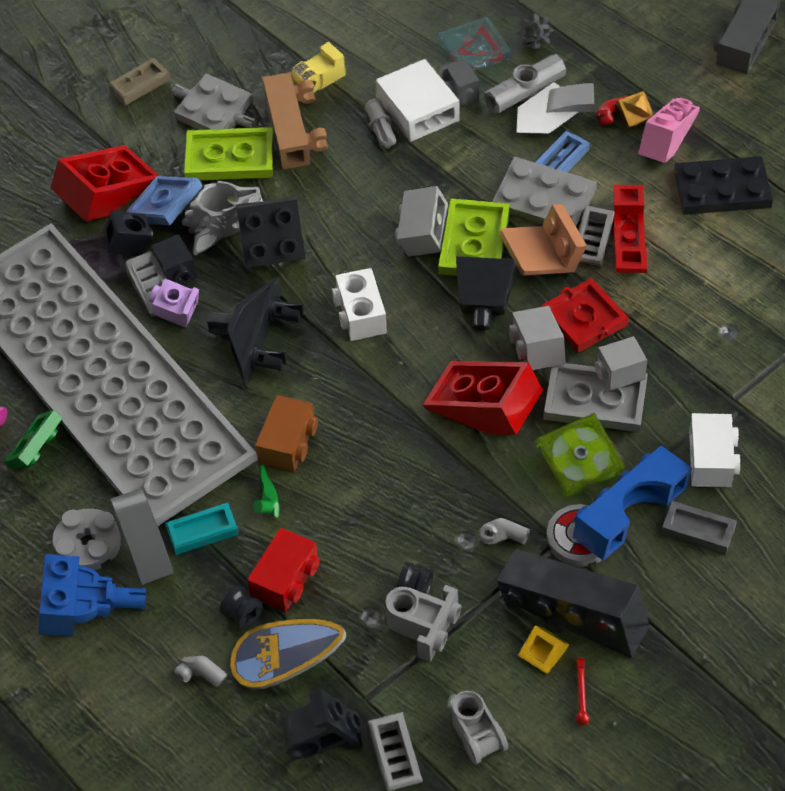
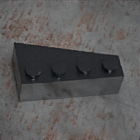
[497,549,650,658]

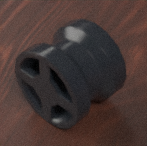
[397,562,434,594]
[220,586,263,630]

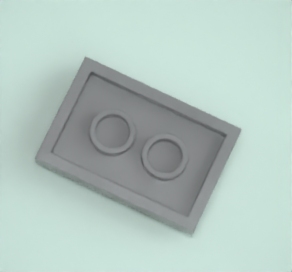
[492,156,597,230]
[544,363,648,432]

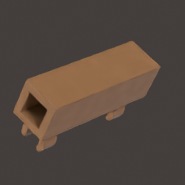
[262,72,328,170]

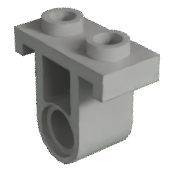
[385,585,462,662]

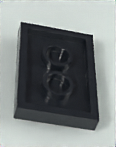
[674,156,773,215]

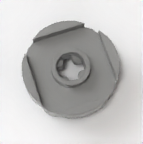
[53,509,121,571]

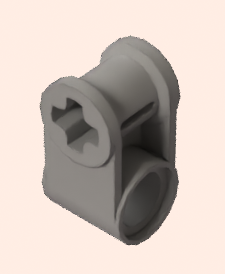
[452,690,508,765]

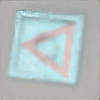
[438,16,512,71]

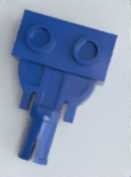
[38,554,146,636]

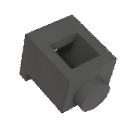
[440,58,479,107]

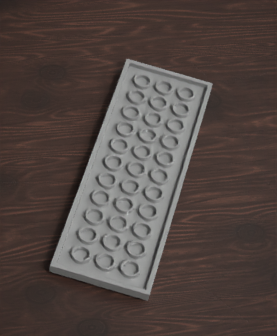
[0,223,258,526]

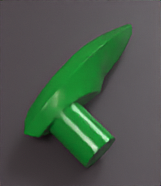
[253,464,279,518]

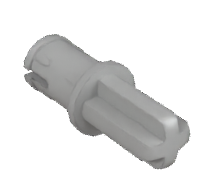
[364,99,396,149]

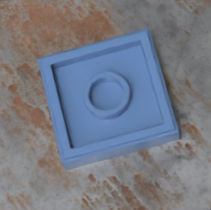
[126,176,203,225]

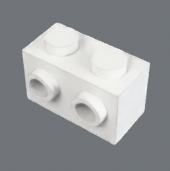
[689,413,740,487]

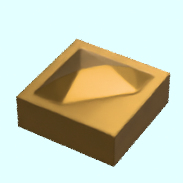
[616,91,654,129]

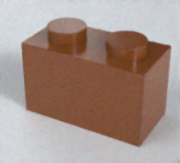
[255,395,318,473]

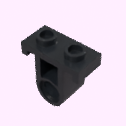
[282,689,362,759]

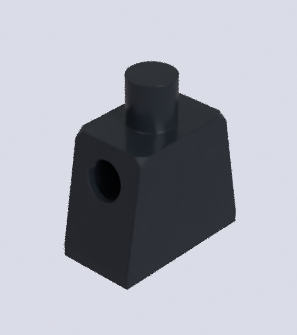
[456,256,516,330]

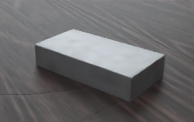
[661,501,737,554]

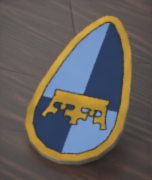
[230,619,346,690]

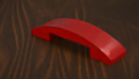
[613,185,647,273]

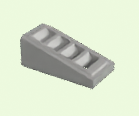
[579,205,614,267]
[125,252,175,318]
[367,712,422,791]

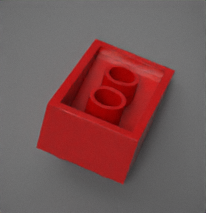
[50,145,159,221]
[423,361,543,435]

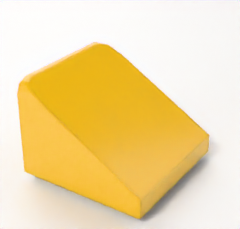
[518,626,569,674]

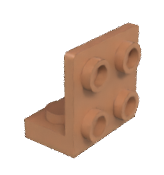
[500,204,587,275]

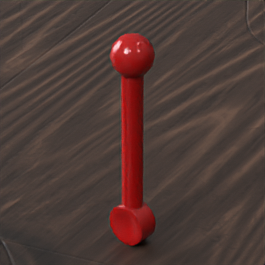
[575,658,590,726]

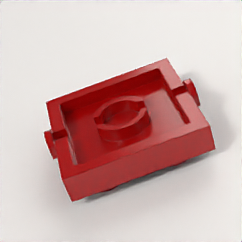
[541,278,629,353]

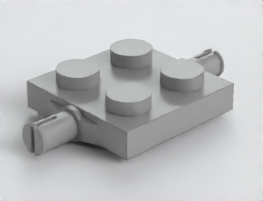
[172,73,257,130]

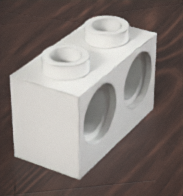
[332,268,387,341]

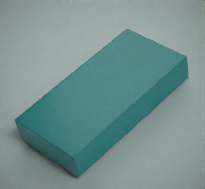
[165,502,239,555]

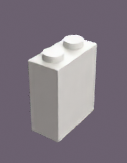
[376,59,460,142]

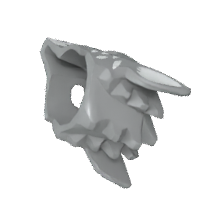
[182,181,263,255]

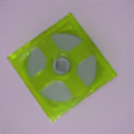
[536,413,625,498]

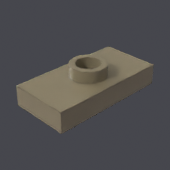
[108,58,171,106]

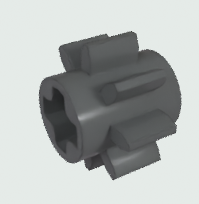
[517,14,554,49]

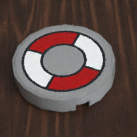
[546,504,602,567]

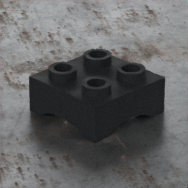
[236,196,306,268]

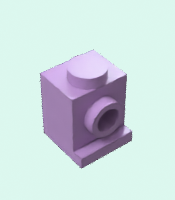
[149,279,199,328]

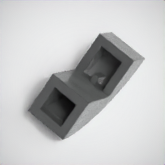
[110,488,174,585]

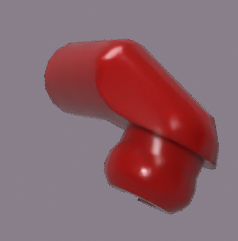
[596,96,627,126]

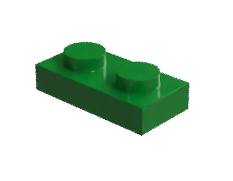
[4,410,63,470]

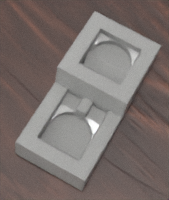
[546,83,595,112]

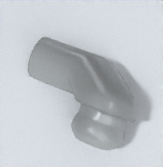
[479,518,530,545]
[174,656,228,688]

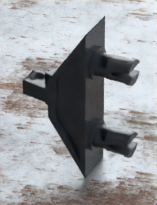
[207,276,304,390]

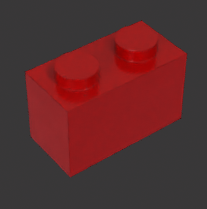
[247,527,320,613]

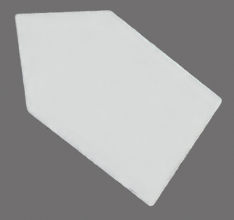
[517,82,578,133]

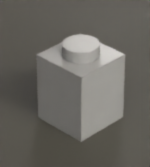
[595,336,647,390]

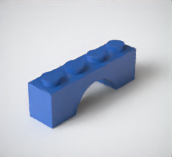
[572,446,692,561]

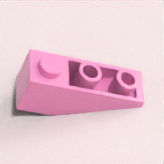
[638,98,700,163]

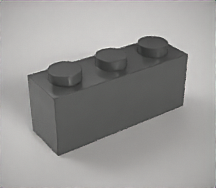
[714,0,780,74]

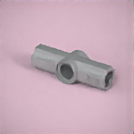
[484,54,566,114]

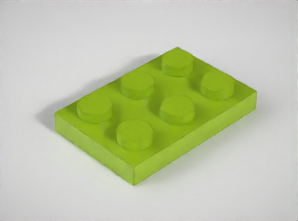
[184,127,274,180]
[438,198,510,276]

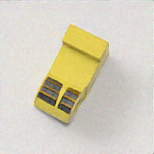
[290,42,346,93]

